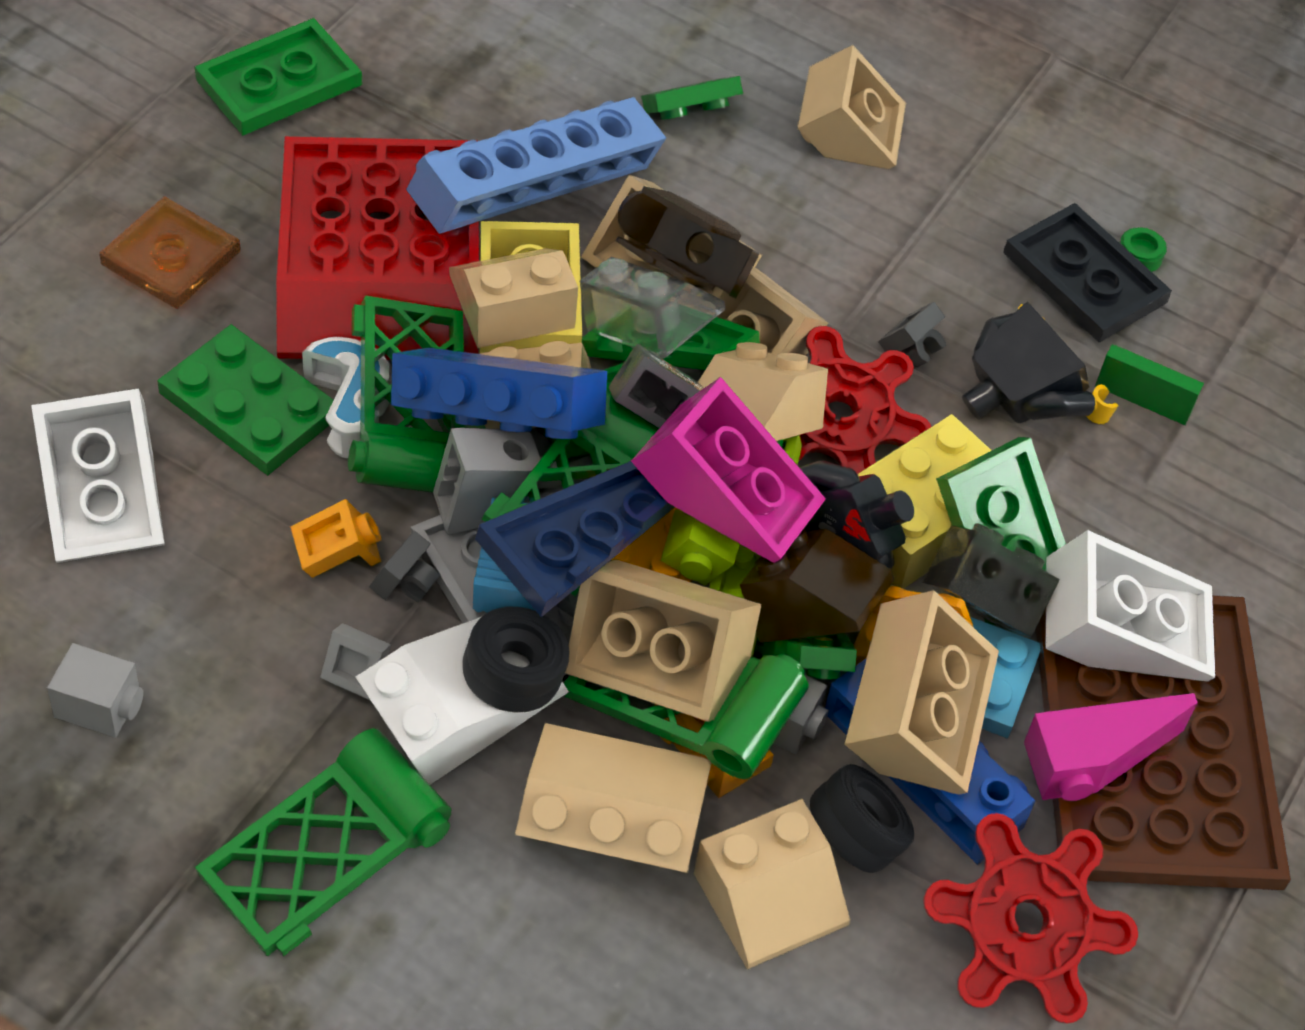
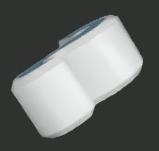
[302,337,390,458]

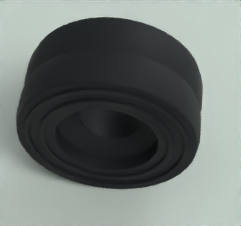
[462,606,569,712]
[810,764,914,873]

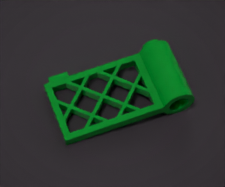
[348,296,465,493]
[481,391,659,597]
[564,654,809,779]
[195,728,452,957]

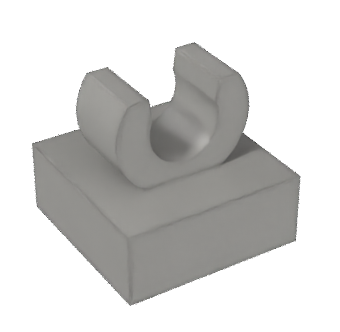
[320,623,391,700]

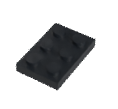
[1003,203,1172,343]

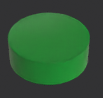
[1119,227,1167,272]

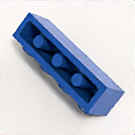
[391,348,607,439]
[825,658,1036,865]

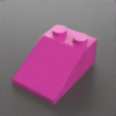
[631,377,826,563]

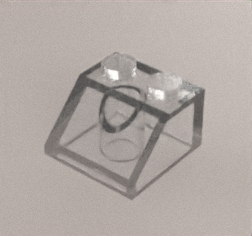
[579,257,726,359]

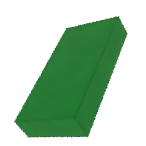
[1095,344,1204,426]

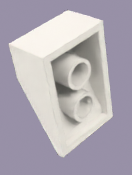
[31,389,165,563]
[1046,530,1215,682]
[356,617,568,785]

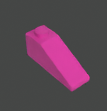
[1024,693,1198,801]

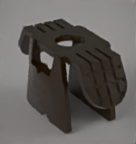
[616,186,759,299]

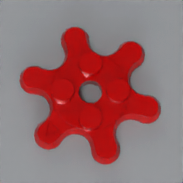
[799,326,932,474]
[923,813,1138,1024]

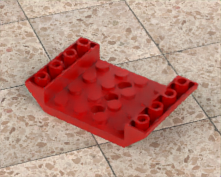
[276,136,479,360]

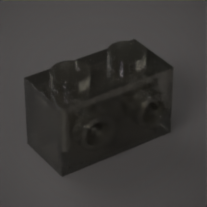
[922,523,1060,637]

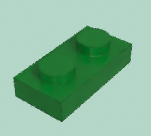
[641,76,743,120]

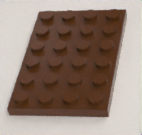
[1033,586,1291,890]

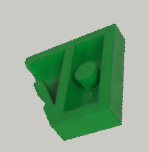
[754,633,857,679]

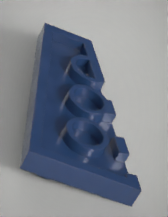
[475,461,675,617]

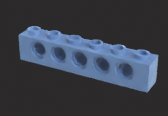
[406,97,666,234]

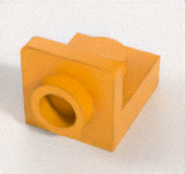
[290,499,381,578]

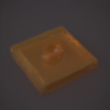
[99,196,241,309]

